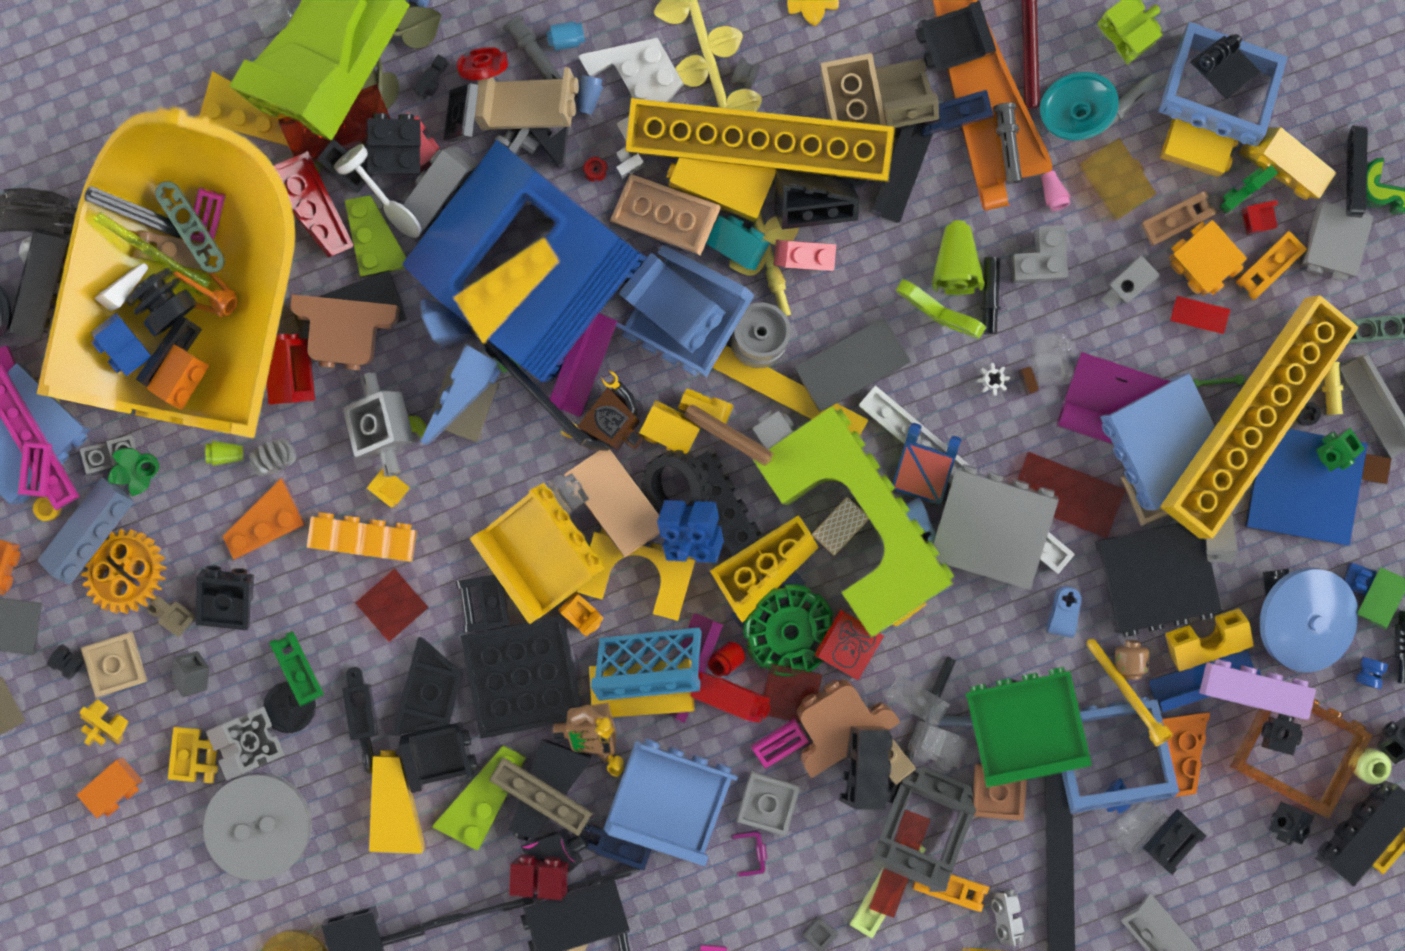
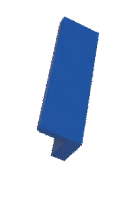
[1148,649,1262,712]

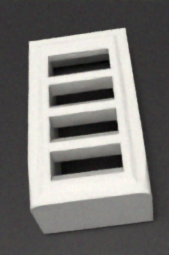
[95,263,148,311]

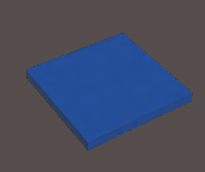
[1245,429,1368,546]

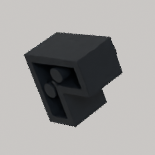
[312,137,372,193]

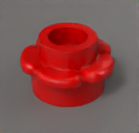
[582,156,608,182]

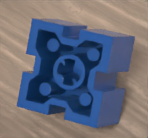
[657,500,724,563]

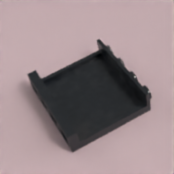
[1094,523,1222,637]

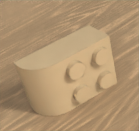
[820,53,887,126]

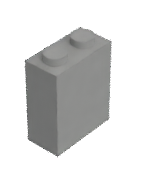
[1300,202,1374,281]

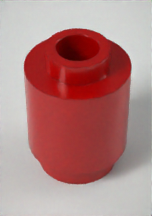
[708,642,745,677]

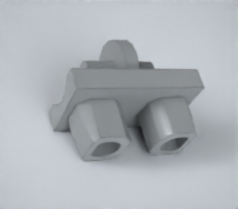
[494,128,540,163]

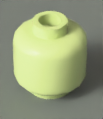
[1351,747,1392,785]

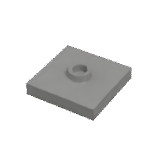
[736,771,801,837]

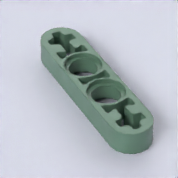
[156,182,225,273]
[1347,314,1405,345]

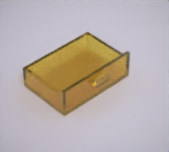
[1078,138,1157,222]

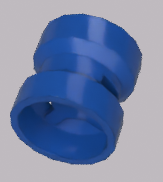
[1355,657,1388,690]

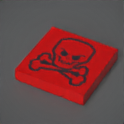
[814,610,884,680]

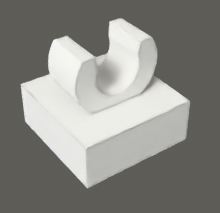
[616,147,644,180]

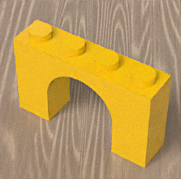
[577,528,695,621]

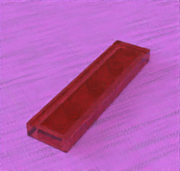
[869,809,931,918]

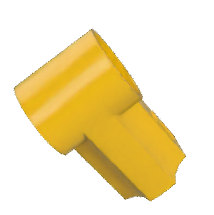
[678,388,734,424]

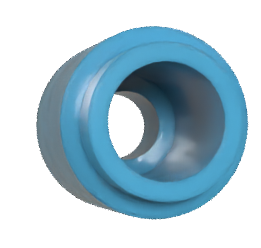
[546,21,585,51]

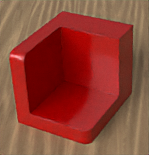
[1241,200,1278,235]

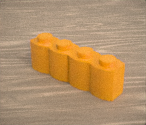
[307,512,417,562]

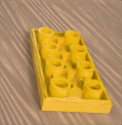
[589,658,695,717]

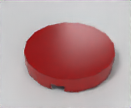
[456,47,509,80]

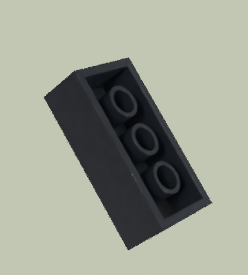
[1315,781,1405,887]

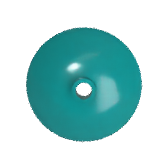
[1040,72,1119,141]

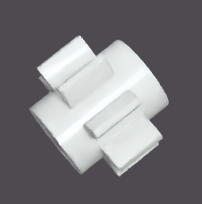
[976,363,1010,396]

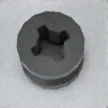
[731,58,760,89]

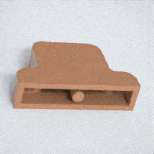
[291,294,400,371]
[797,680,901,778]

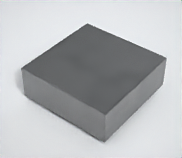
[802,915,839,951]

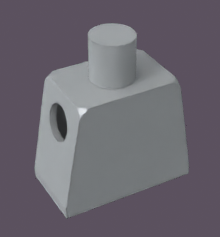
[1101,256,1159,310]

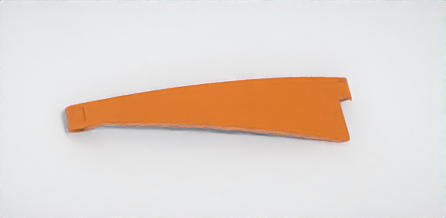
[932,0,1053,211]

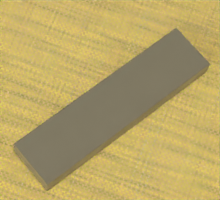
[489,757,593,836]

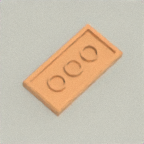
[610,174,721,255]
[564,450,660,558]

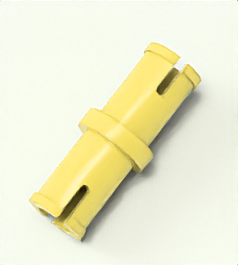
[1322,362,1344,415]

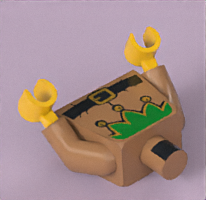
[553,703,624,777]

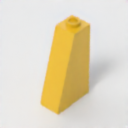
[666,157,776,223]
[369,750,425,854]

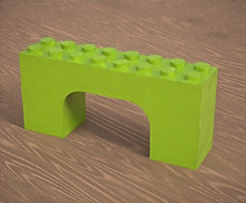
[753,406,955,637]

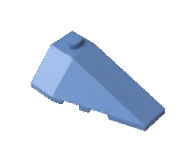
[420,298,474,350]
[421,345,501,445]

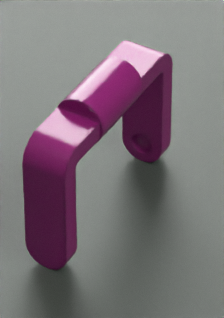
[731,831,768,877]

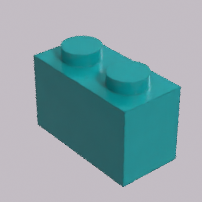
[706,214,770,270]

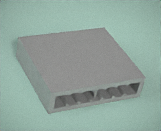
[933,464,1058,590]

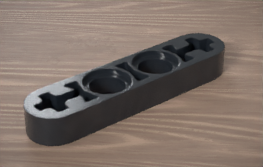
[1346,125,1368,218]

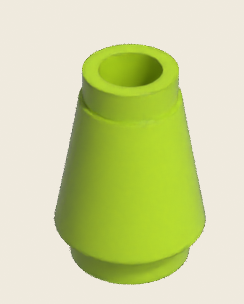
[205,440,243,466]

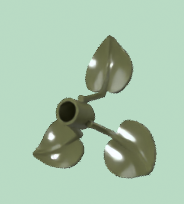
[358,7,442,114]

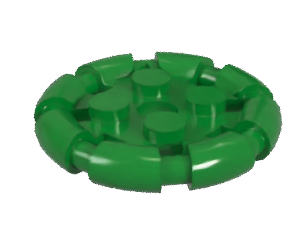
[743,584,834,677]

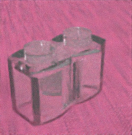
[907,720,971,771]

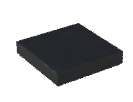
[443,83,479,142]

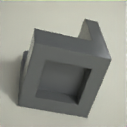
[172,651,209,697]

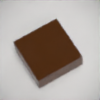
[1018,366,1039,396]
[1361,454,1392,484]

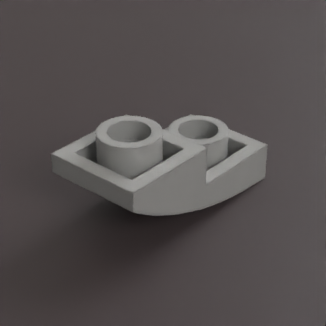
[79,435,136,475]

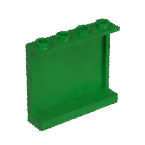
[965,667,1092,788]

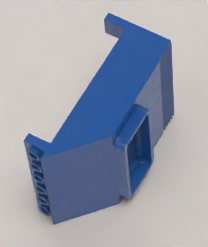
[402,140,647,382]

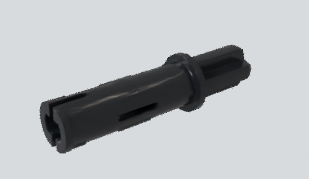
[980,257,1001,335]

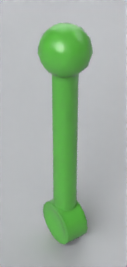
[1192,374,1245,388]

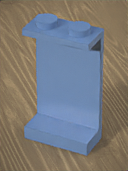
[618,253,726,354]

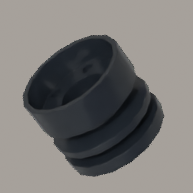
[125,268,198,337]

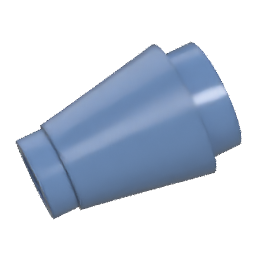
[577,75,604,115]

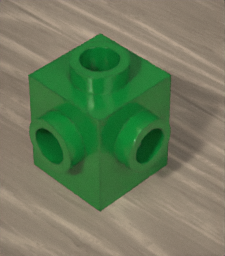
[1316,427,1365,472]

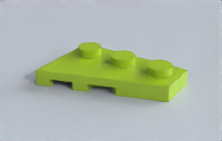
[345,195,407,277]

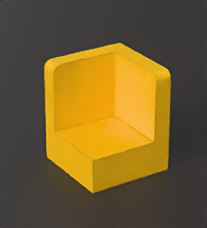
[367,468,410,508]

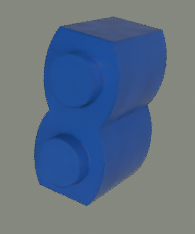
[91,313,151,376]

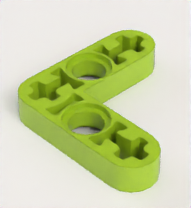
[895,279,986,339]

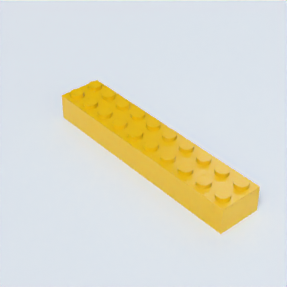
[625,98,895,182]
[1160,295,1359,539]

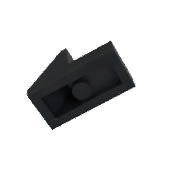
[528,127,568,169]

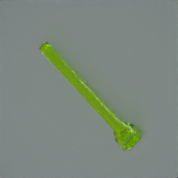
[95,212,212,296]

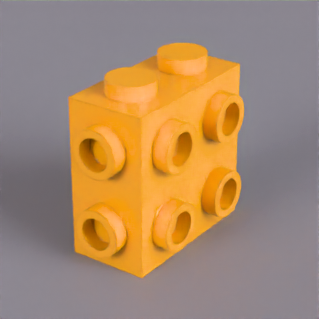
[1168,220,1247,296]

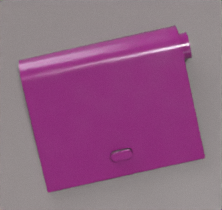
[1057,352,1171,445]

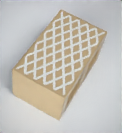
[811,497,869,556]

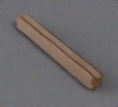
[684,405,773,465]

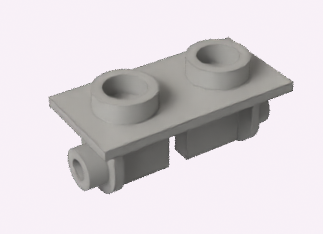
[991,889,1025,946]

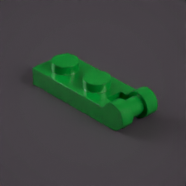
[269,631,324,707]

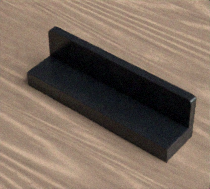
[871,122,933,223]

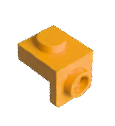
[558,591,604,637]

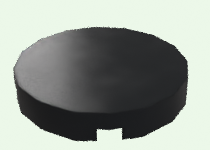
[263,681,316,733]

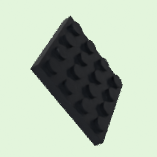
[460,615,582,739]

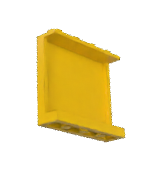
[470,483,605,624]

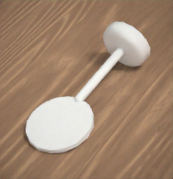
[334,144,422,238]

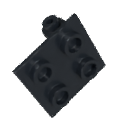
[1190,34,1261,99]

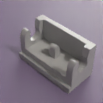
[1206,512,1238,564]

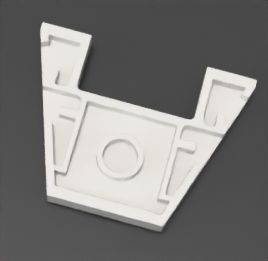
[579,38,684,140]

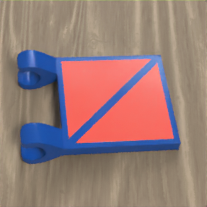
[893,423,962,505]

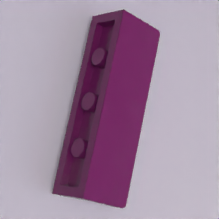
[550,313,617,417]
[665,613,723,723]

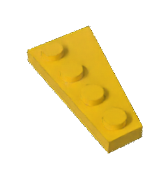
[200,71,306,150]

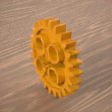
[81,529,167,614]

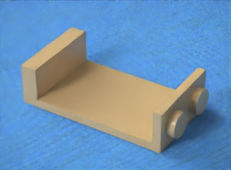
[474,67,579,130]

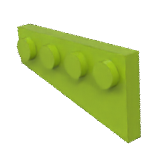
[432,745,527,851]

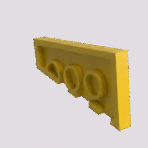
[454,238,560,343]

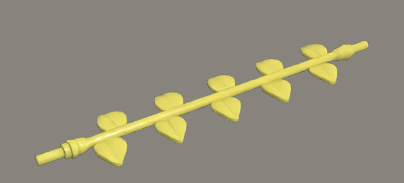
[654,0,800,316]

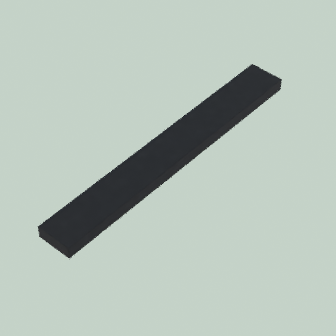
[1045,772,1075,951]

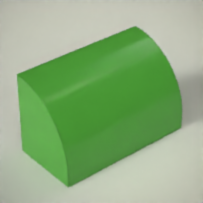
[1357,567,1405,630]

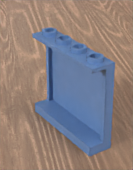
[616,245,754,377]
[0,363,90,504]
[1100,373,1215,510]
[603,738,738,866]

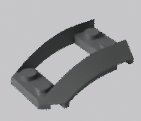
[872,766,977,892]

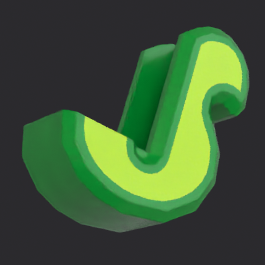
[1366,158,1405,215]

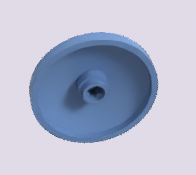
[1260,567,1358,672]

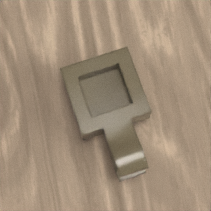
[146,595,196,637]

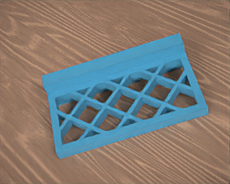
[591,628,701,701]

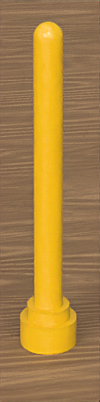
[1086,639,1173,747]

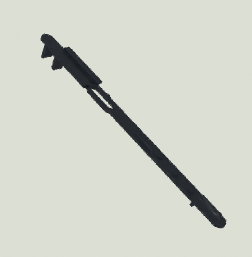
[381,867,640,947]

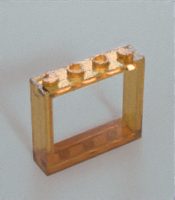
[1230,698,1373,819]

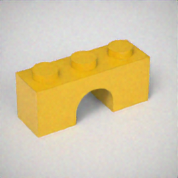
[1165,608,1254,672]

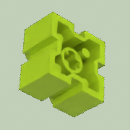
[1096,0,1163,65]

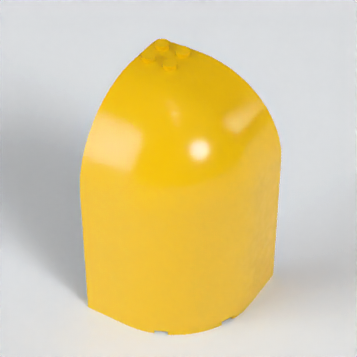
[37,107,295,438]

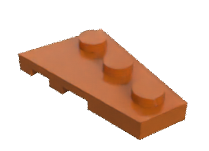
[222,478,306,560]
[1162,711,1210,797]

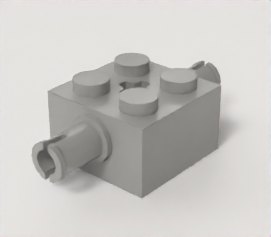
[343,372,414,477]

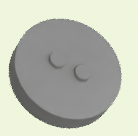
[203,773,312,881]

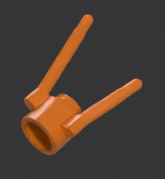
[174,271,238,317]

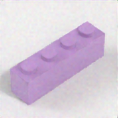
[1199,659,1316,720]

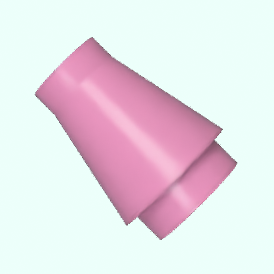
[1040,171,1071,212]

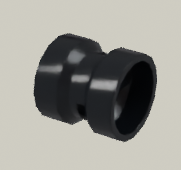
[47,644,84,680]

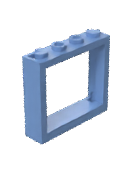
[1158,22,1288,147]
[1062,697,1179,814]

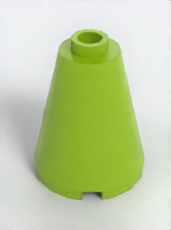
[932,220,984,295]

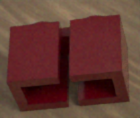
[509,855,568,900]

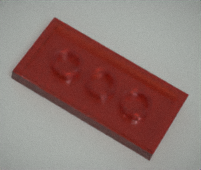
[278,84,391,158]
[1017,452,1126,538]

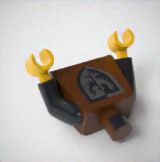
[561,370,644,451]

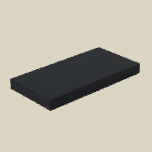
[294,271,408,339]

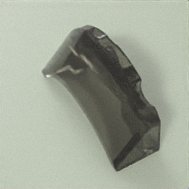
[0,188,78,243]

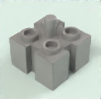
[206,707,284,780]

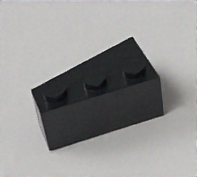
[774,168,859,229]
[839,726,893,810]

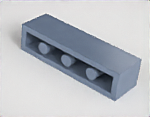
[37,477,134,585]

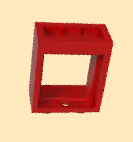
[266,334,315,405]
[690,672,770,723]

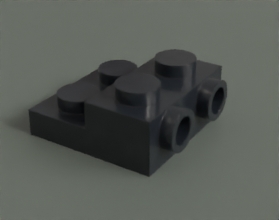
[365,113,421,175]
[196,565,254,630]

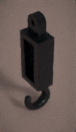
[342,667,379,774]

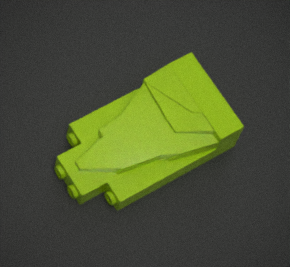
[229,0,410,141]

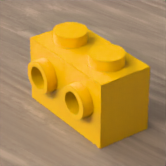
[639,400,700,454]

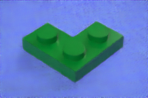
[1219,165,1278,214]

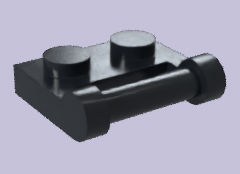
[455,575,510,633]
[1143,809,1207,875]

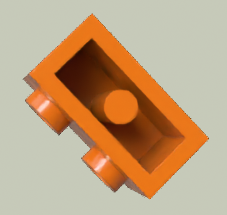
[146,344,210,410]
[76,757,143,818]

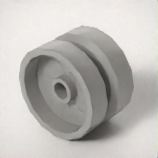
[730,303,791,368]

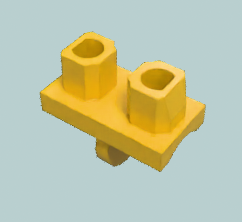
[79,699,129,746]

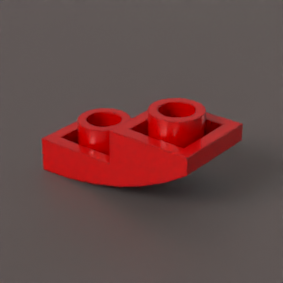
[1170,296,1231,334]

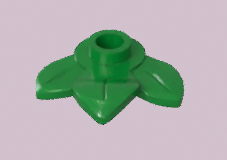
[108,448,159,496]

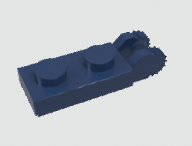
[921,90,994,135]
[583,823,652,870]

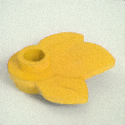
[787,0,839,26]

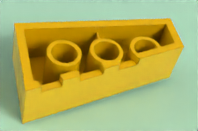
[710,515,819,623]

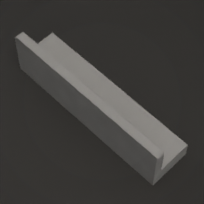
[1339,354,1405,458]
[1121,894,1200,951]

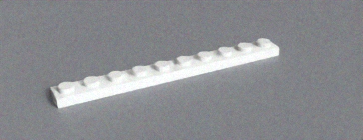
[858,385,1075,574]

